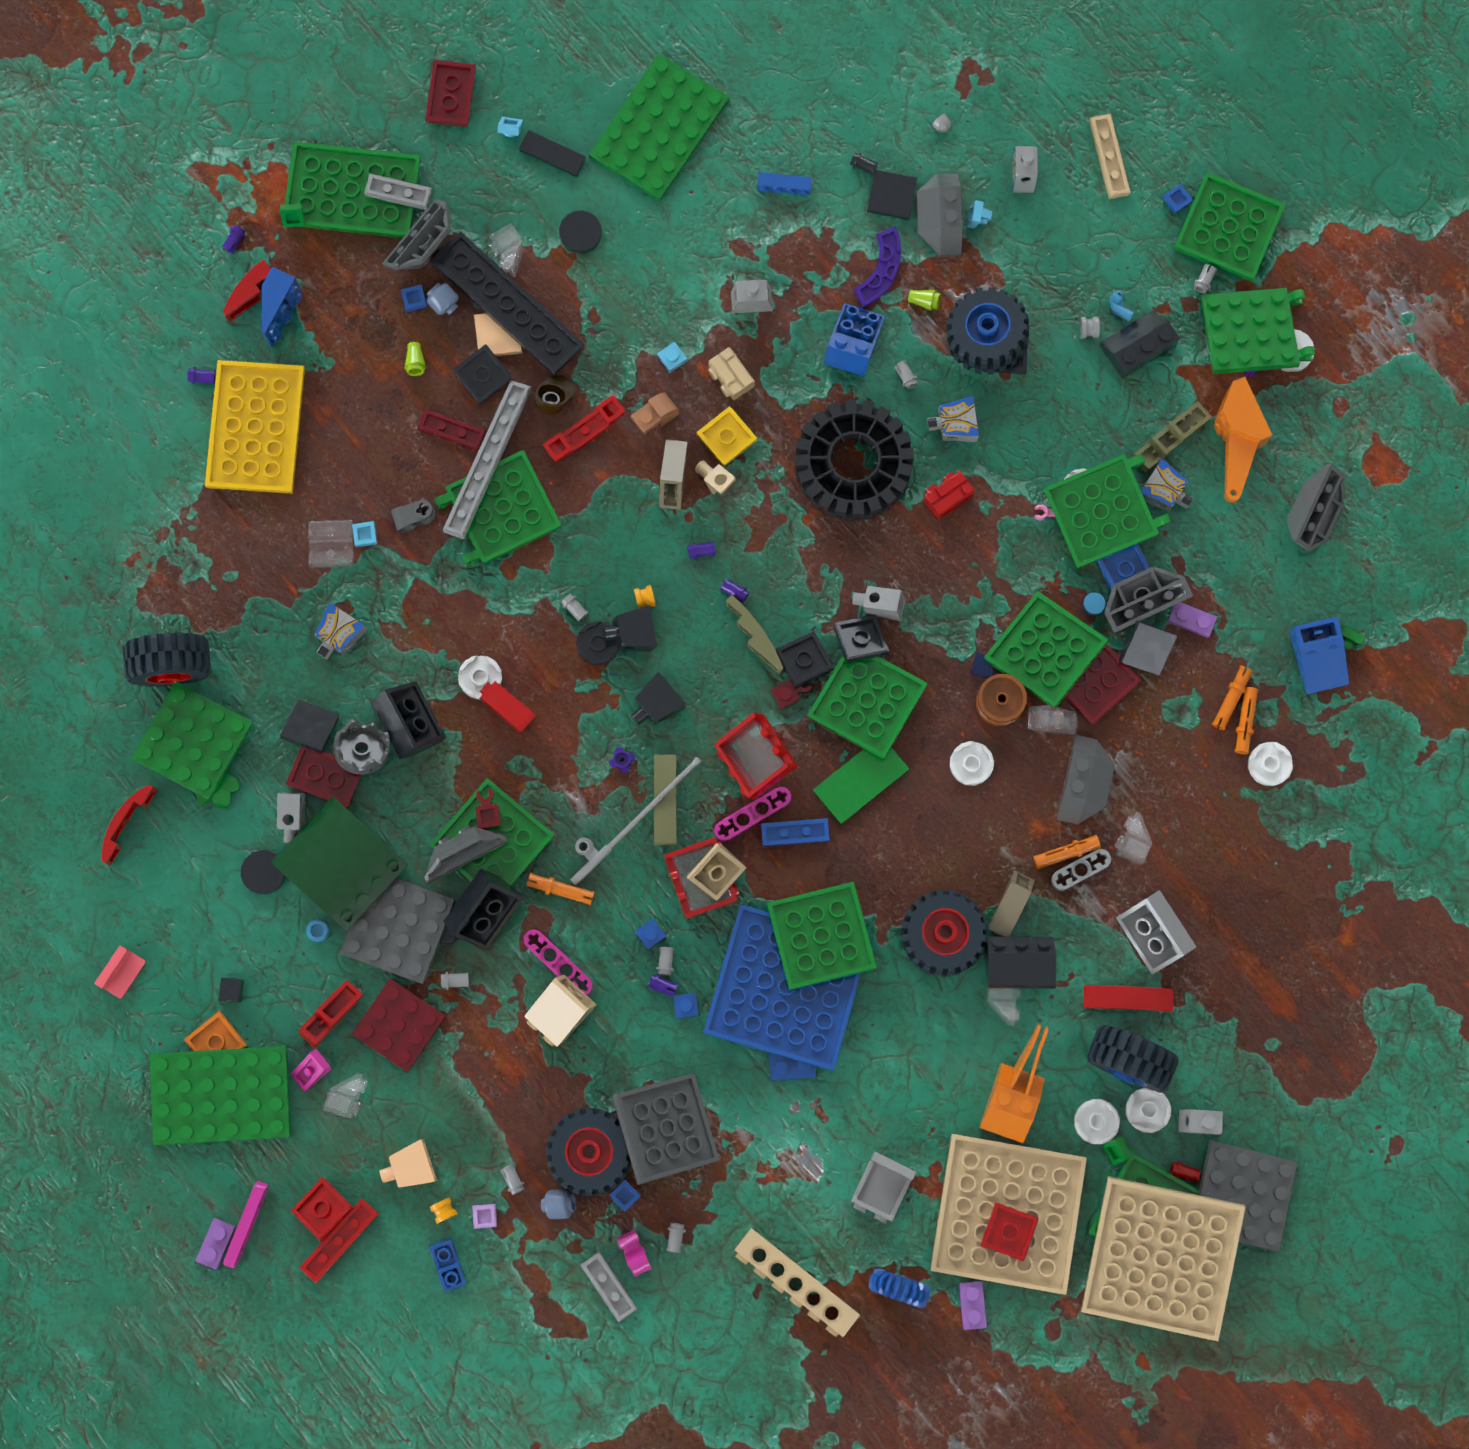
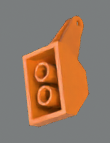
[1214,377,1272,503]
[979,1024,1049,1143]

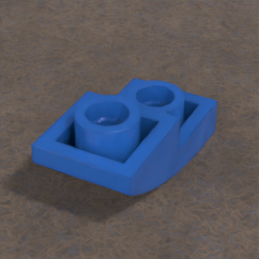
[429,1238,466,1292]

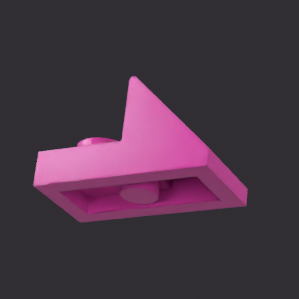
[290,1049,331,1092]

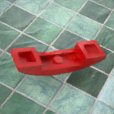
[543,394,626,463]
[102,785,158,866]
[1083,985,1174,1012]

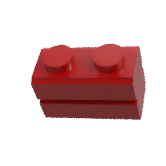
[923,471,975,520]

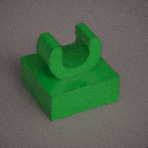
[280,202,305,228]
[1341,625,1365,651]
[1102,1136,1134,1165]

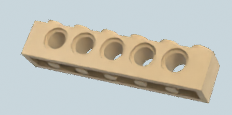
[734,1228,860,1337]

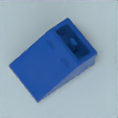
[262,267,303,347]
[823,303,885,376]
[1289,617,1349,695]

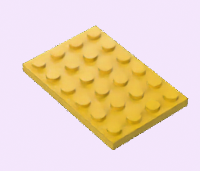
[205,360,305,494]

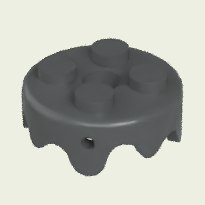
[333,719,390,775]

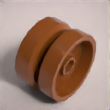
[976,674,1027,726]

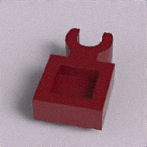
[770,680,812,710]
[475,789,501,829]

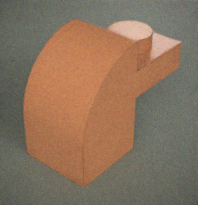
[631,393,679,434]

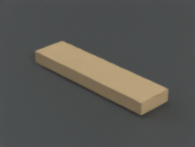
[1089,114,1131,199]

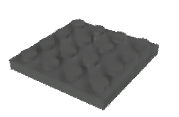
[340,878,456,984]
[612,1073,719,1185]
[1198,1140,1297,1252]

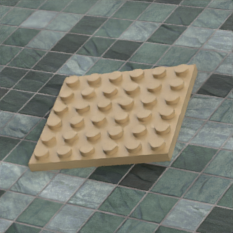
[930,1134,1087,1295]
[1081,1176,1245,1341]

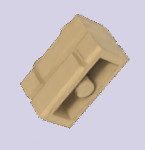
[708,347,755,401]

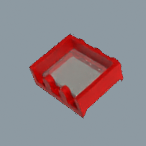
[714,712,799,799]
[664,837,740,920]

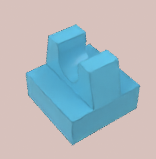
[966,200,992,229]

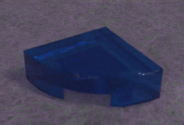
[970,652,993,678]

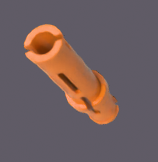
[1212,666,1253,731]
[1235,687,1258,754]
[1033,835,1101,870]
[526,873,595,906]

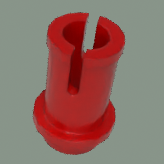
[1170,1161,1200,1183]

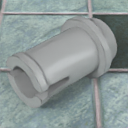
[1194,264,1217,293]
[894,360,918,389]
[561,594,589,622]
[656,947,674,976]
[441,972,469,990]
[500,1164,525,1195]
[666,1223,686,1253]

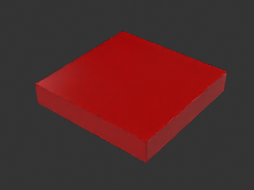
[291,1177,354,1242]
[980,1202,1039,1262]

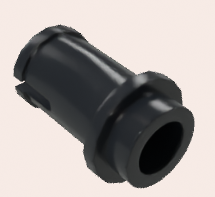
[850,153,878,176]

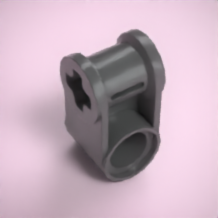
[391,500,436,533]

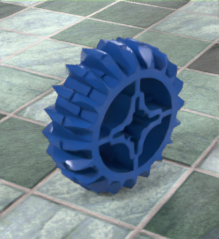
[869,1268,931,1308]

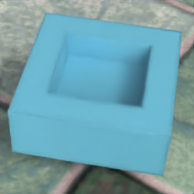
[497,117,523,137]
[657,342,687,373]
[352,521,378,547]

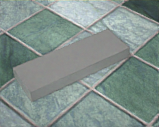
[364,174,433,210]
[580,1252,638,1322]

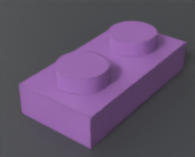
[1167,602,1217,638]
[195,1218,236,1270]
[959,1281,987,1330]

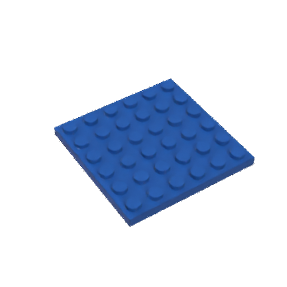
[703,904,861,1072]

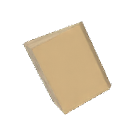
[687,844,746,901]

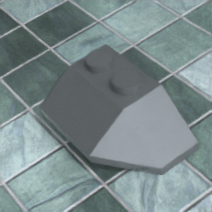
[916,174,962,257]
[382,199,451,270]
[1287,464,1345,551]
[1104,567,1193,633]
[1056,734,1115,825]
[424,826,508,884]

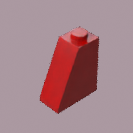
[479,681,536,734]

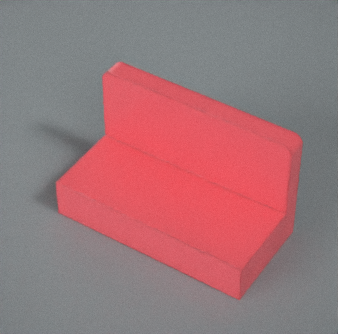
[94,946,146,999]

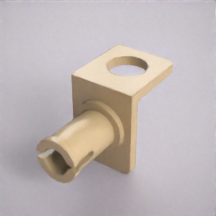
[695,461,736,494]

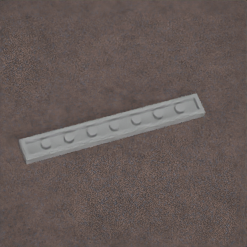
[443,380,532,539]

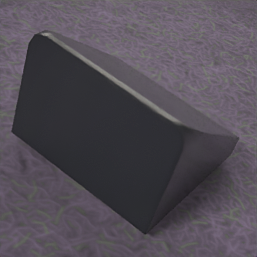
[218,978,244,1002]

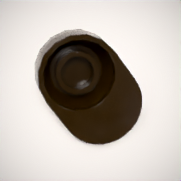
[534,375,576,415]

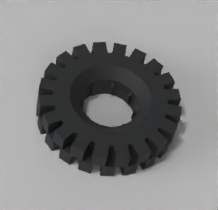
[795,400,914,521]

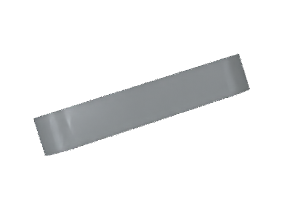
[1051,849,1111,891]

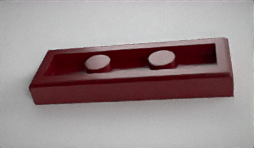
[418,408,487,452]

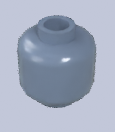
[427,283,459,315]
[541,1189,576,1220]

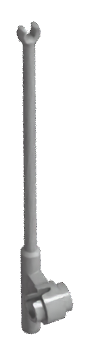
[570,757,701,886]

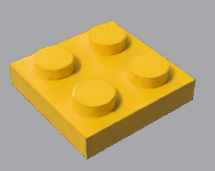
[696,406,757,467]

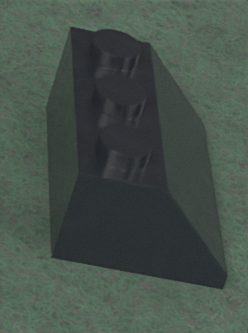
[1099,311,1180,379]
[370,681,446,760]
[443,869,524,950]
[984,937,1056,989]

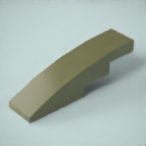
[1131,401,1212,473]
[726,595,783,675]
[654,755,677,845]

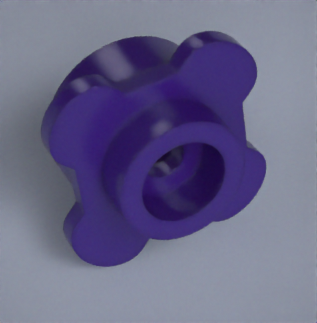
[609,747,635,773]

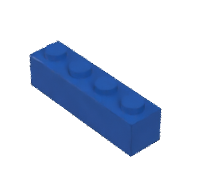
[757,172,812,196]

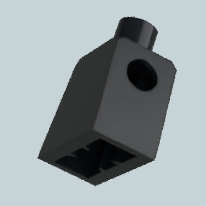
[602,606,657,652]
[631,672,686,725]

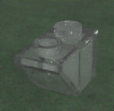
[489,223,524,278]
[1028,705,1078,735]
[1115,812,1152,865]
[987,984,1021,1026]
[323,1073,368,1119]

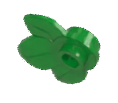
[196,774,240,809]

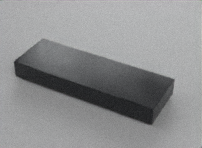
[519,130,586,177]

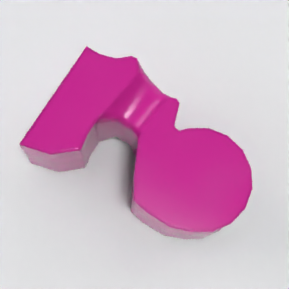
[617,1229,652,1277]

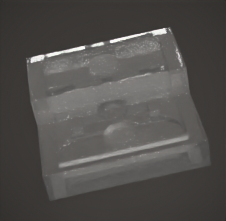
[308,520,354,568]

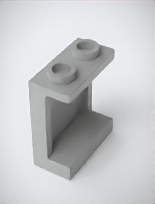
[851,1152,916,1224]

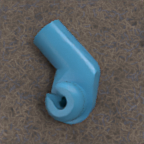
[1109,291,1134,322]

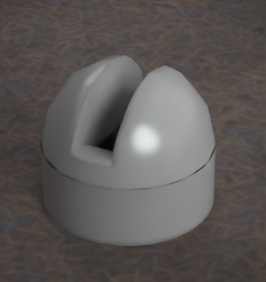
[932,113,951,133]

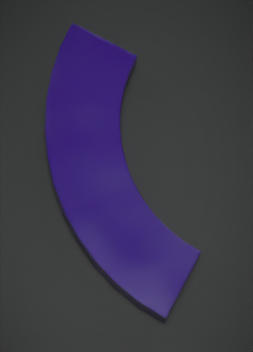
[854,226,901,309]

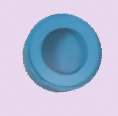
[1083,593,1106,616]
[306,919,330,942]

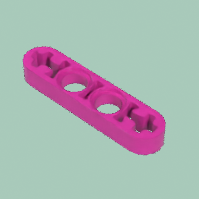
[714,787,791,842]
[524,929,593,995]
[223,1180,269,1269]

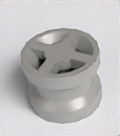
[1079,316,1100,339]

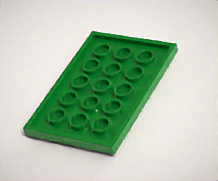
[589,53,729,201]
[282,141,421,238]
[150,1046,291,1145]

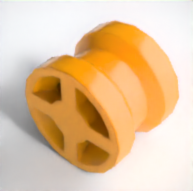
[634,585,656,609]
[429,1197,458,1224]

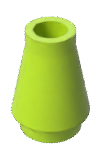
[908,290,941,311]
[404,342,426,376]

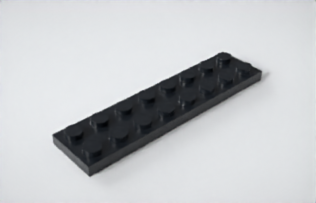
[430,231,584,376]

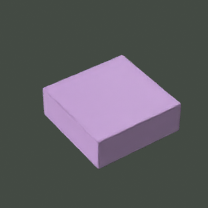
[472,1204,497,1229]

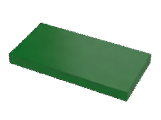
[813,748,909,825]

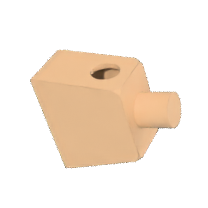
[380,1139,437,1188]

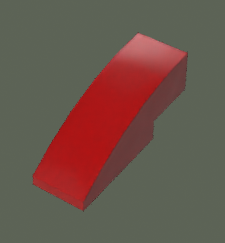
[223,259,271,323]
[298,980,363,1049]

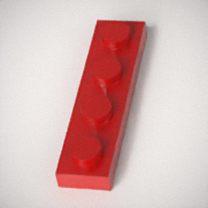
[299,1198,379,1283]

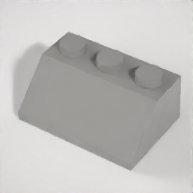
[1116,890,1196,975]

